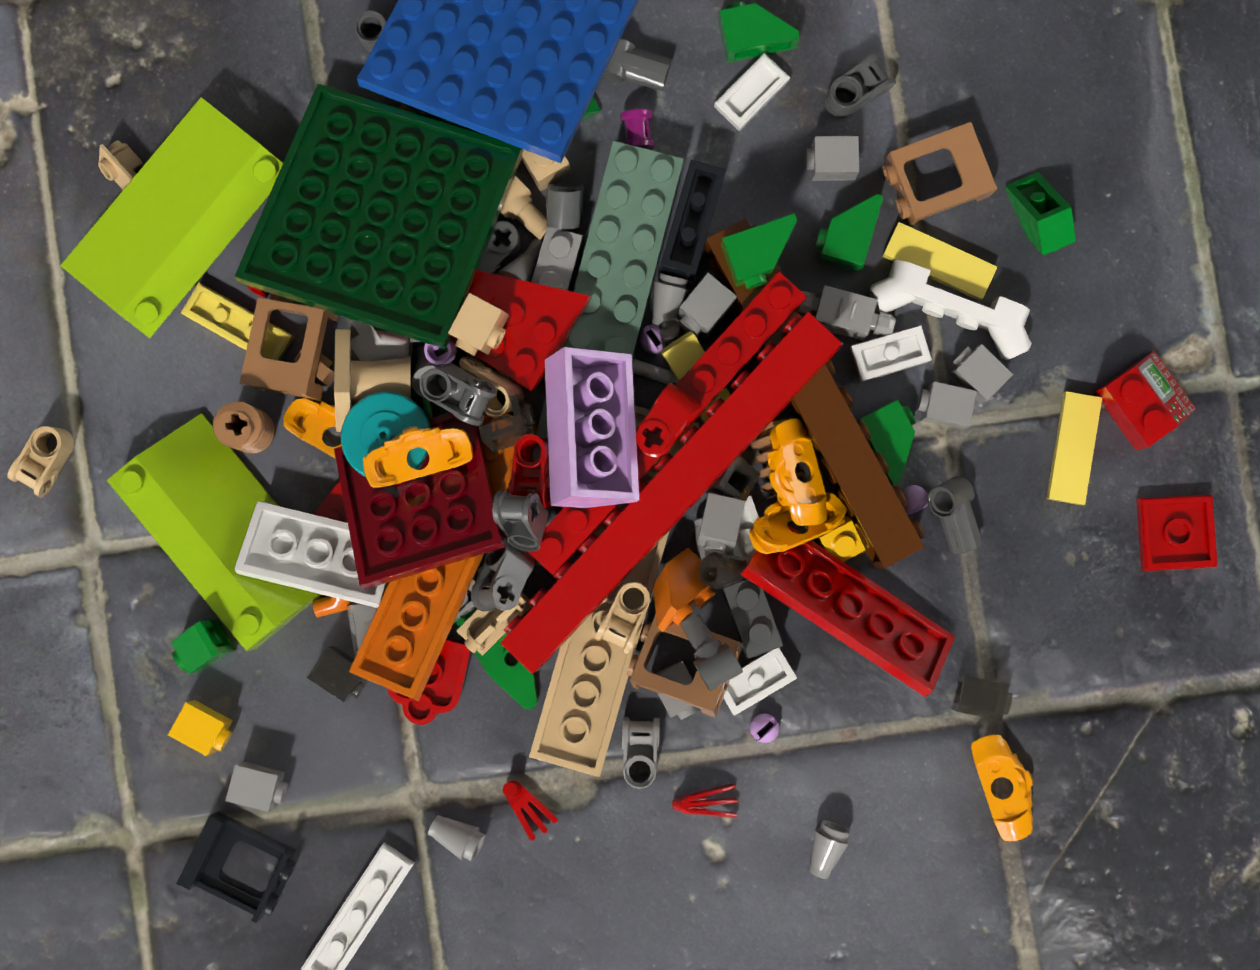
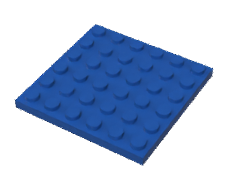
[357,0,639,163]

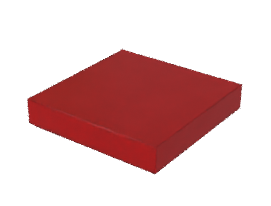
[1136,494,1218,571]

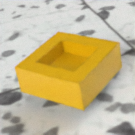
[818,515,866,562]

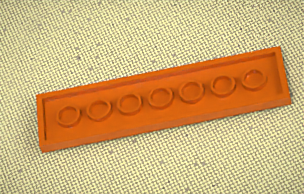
[349,412,538,702]

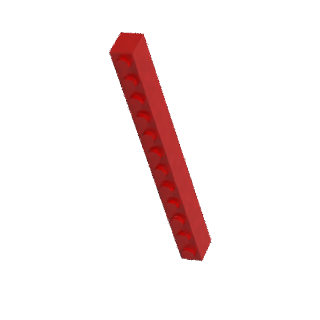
[500,312,843,674]

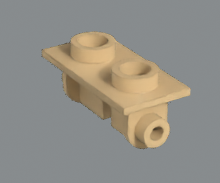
[98,140,143,191]
[456,592,531,656]

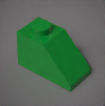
[718,2,800,63]
[1005,172,1076,256]
[815,194,884,272]
[721,213,797,289]
[859,400,916,486]
[171,619,236,675]

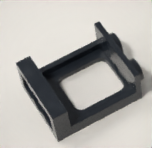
[176,811,297,923]

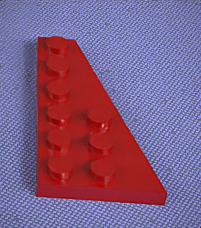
[450,270,592,392]

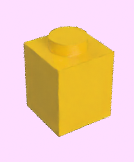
[168,700,233,756]

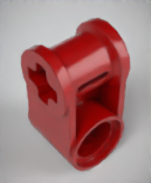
[636,383,702,457]
[508,434,551,508]

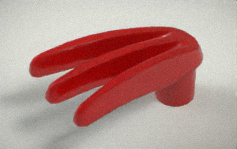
[503,780,558,841]
[672,783,739,818]

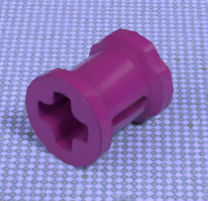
[620,109,654,150]

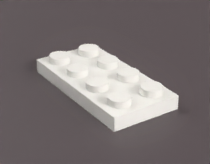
[235,501,388,608]

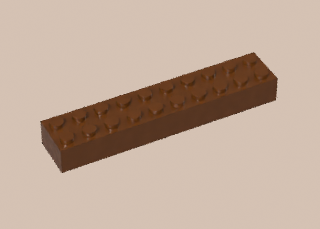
[703,218,925,569]

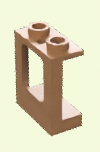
[882,122,997,227]
[239,294,339,401]
[627,614,741,718]

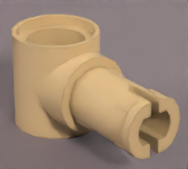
[499,176,547,240]

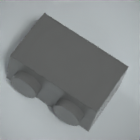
[721,579,783,658]

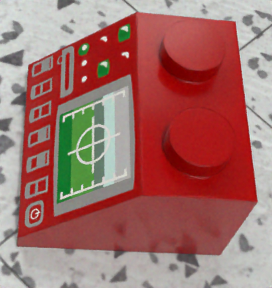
[1094,350,1196,451]

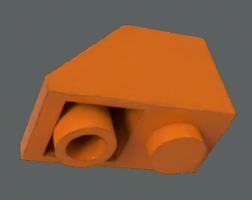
[653,548,720,632]

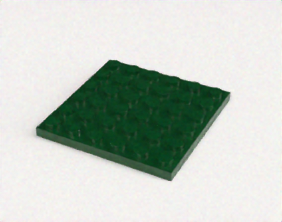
[234,84,523,350]

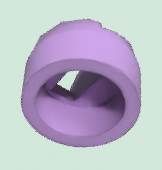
[639,324,668,354]
[424,339,457,365]
[902,485,928,515]
[750,713,780,743]

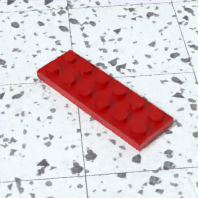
[740,524,955,697]

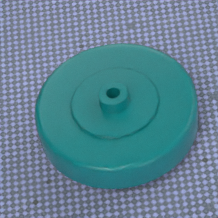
[341,391,432,477]

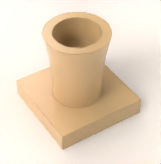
[334,329,411,432]

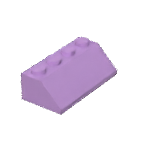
[545,347,639,508]

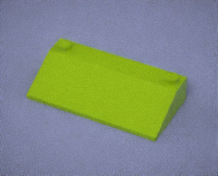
[60,97,283,339]
[106,413,322,651]

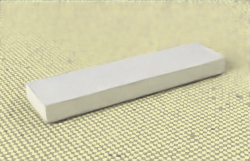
[301,842,415,970]

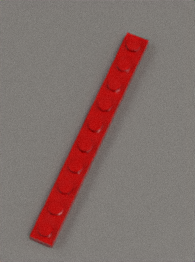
[527,272,807,575]

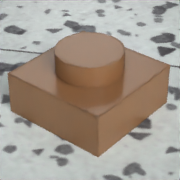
[294,349,334,386]

